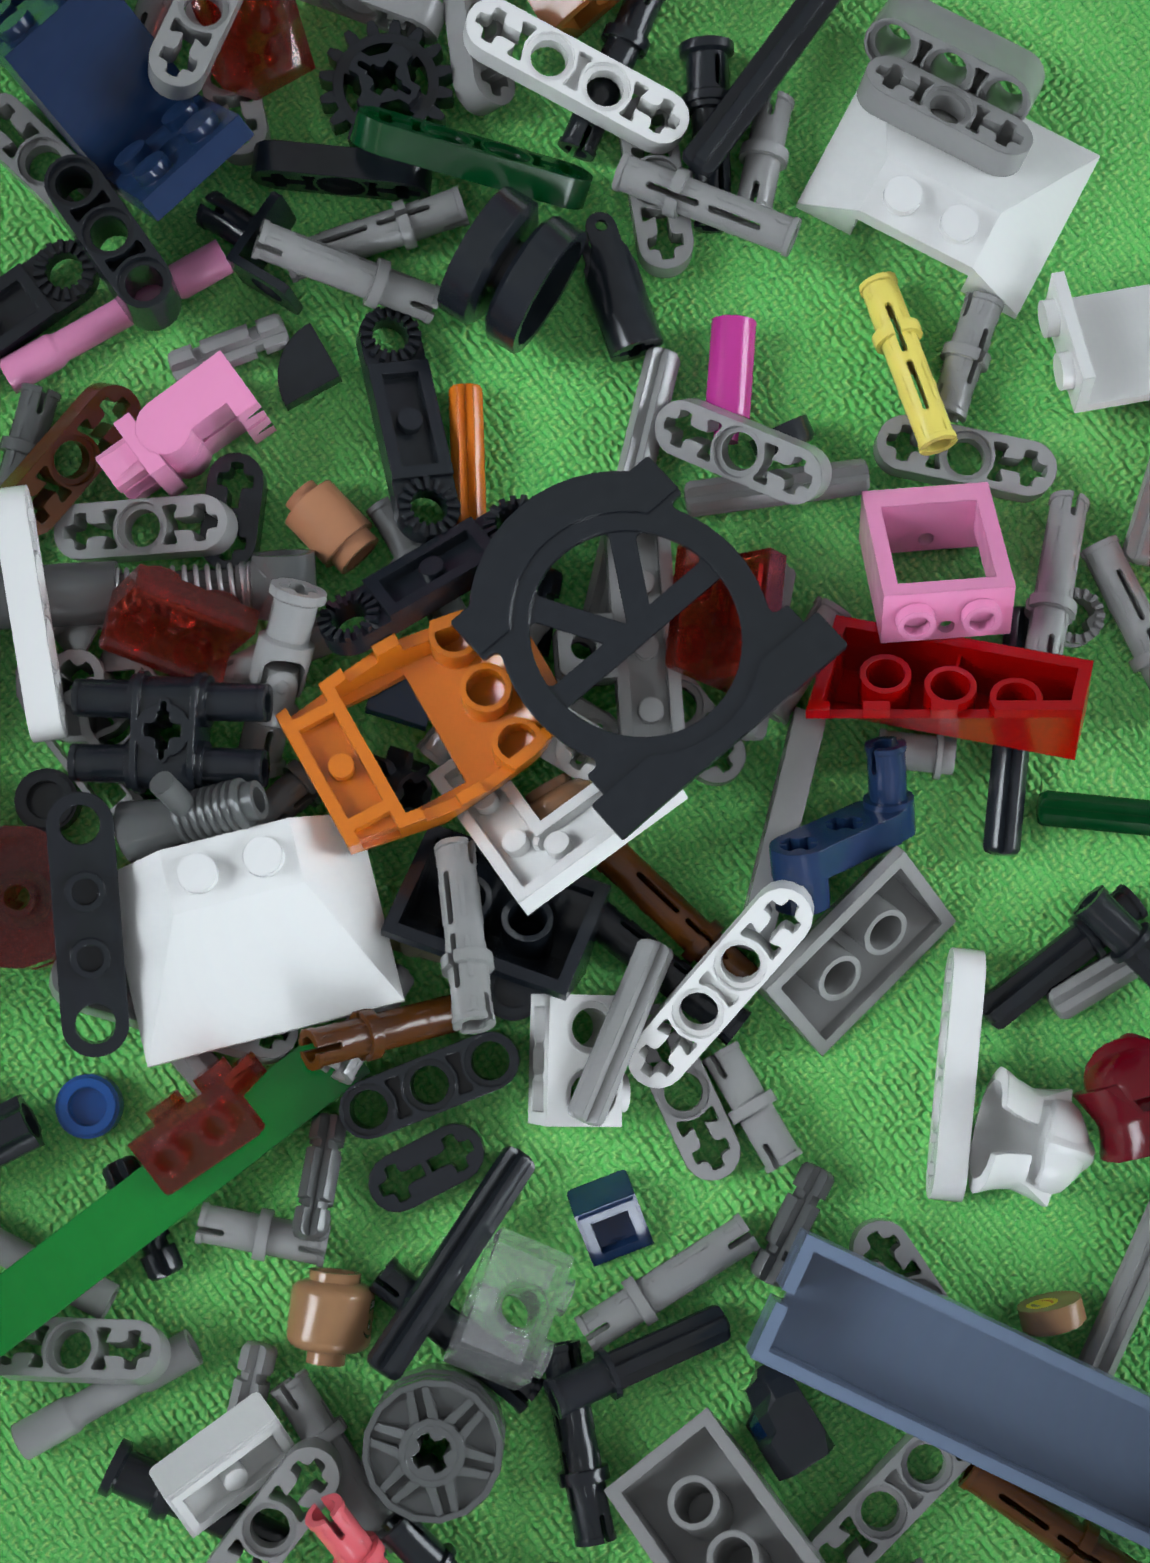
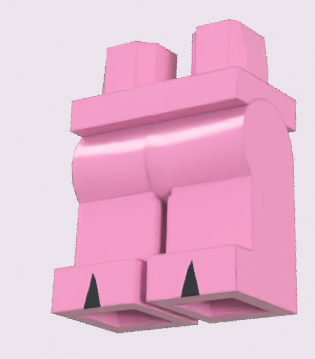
[95,350,277,499]

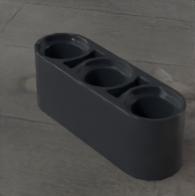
[44,154,181,331]
[339,1031,521,1139]

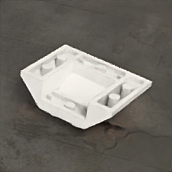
[796,87,1100,319]
[117,815,405,1068]

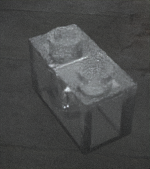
[443,1227,576,1391]

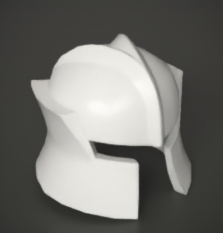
[968,1066,1095,1207]

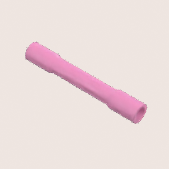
[0,239,234,394]

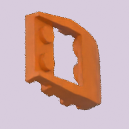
[275,610,557,855]

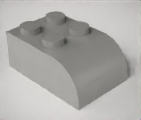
[603,1408,826,1563]

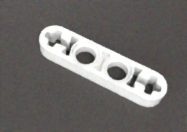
[463,0,690,154]
[0,485,68,743]
[628,880,814,1089]
[926,947,986,1202]

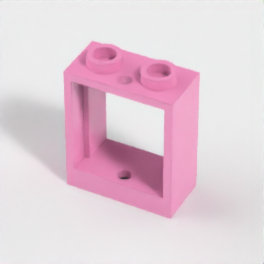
[859,482,1016,643]

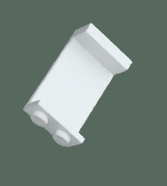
[1038,271,1150,413]

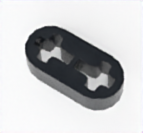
[200,453,268,569]
[368,1122,485,1212]

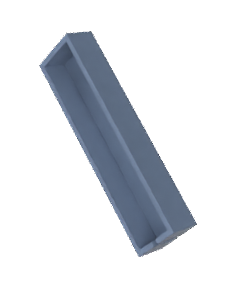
[746,1227,1150,1550]

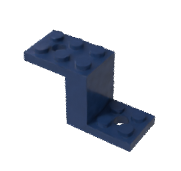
[0,0,254,221]

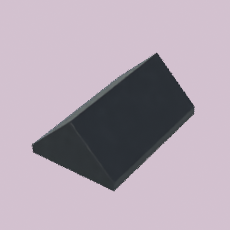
[381,826,611,1001]

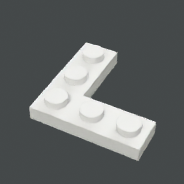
[428,759,688,915]

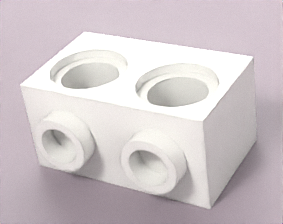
[528,994,631,1127]

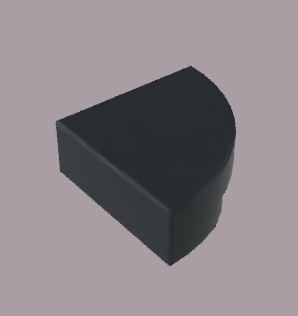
[278,323,342,411]

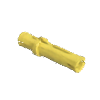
[859,271,958,456]

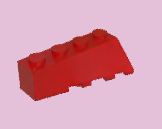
[806,615,1094,760]

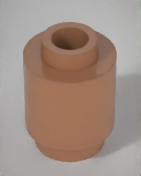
[285,480,379,574]

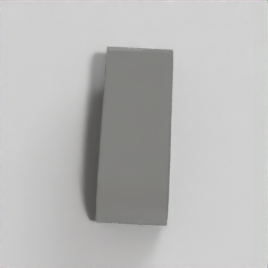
[864,0,1045,121]

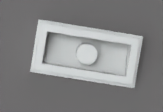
[149,1392,295,1538]

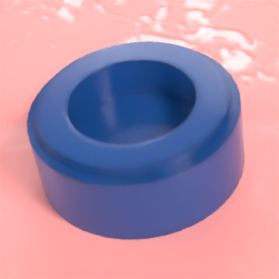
[55,1074,124,1139]

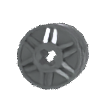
[362,1363,506,1524]

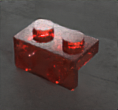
[191,0,316,101]
[99,563,260,682]
[128,1051,267,1195]

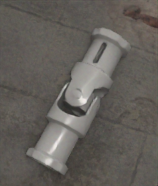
[237,577,327,778]

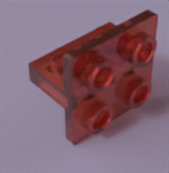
[665,545,787,693]

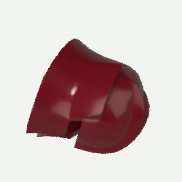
[1072,1033,1150,1163]

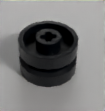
[437,186,586,354]

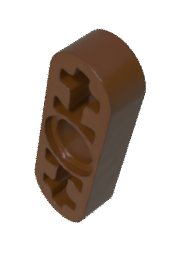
[0,382,141,536]

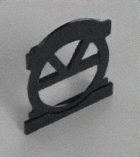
[451,457,847,840]

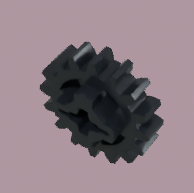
[319,19,454,148]

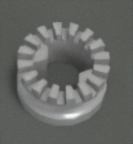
[1064,587,1106,648]

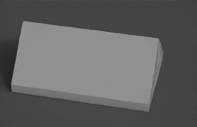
[757,846,956,1056]

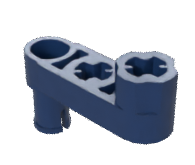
[769,736,916,916]

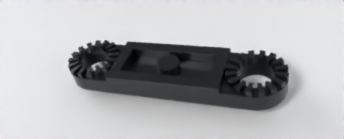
[0,239,100,359]
[356,307,461,544]
[317,494,533,656]
[46,792,129,1057]

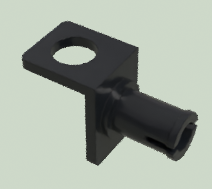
[196,191,303,315]

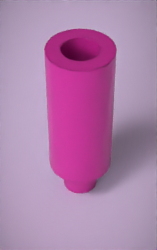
[706,315,757,445]

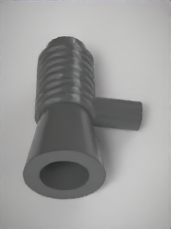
[113,771,269,863]

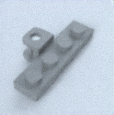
[552,534,685,737]

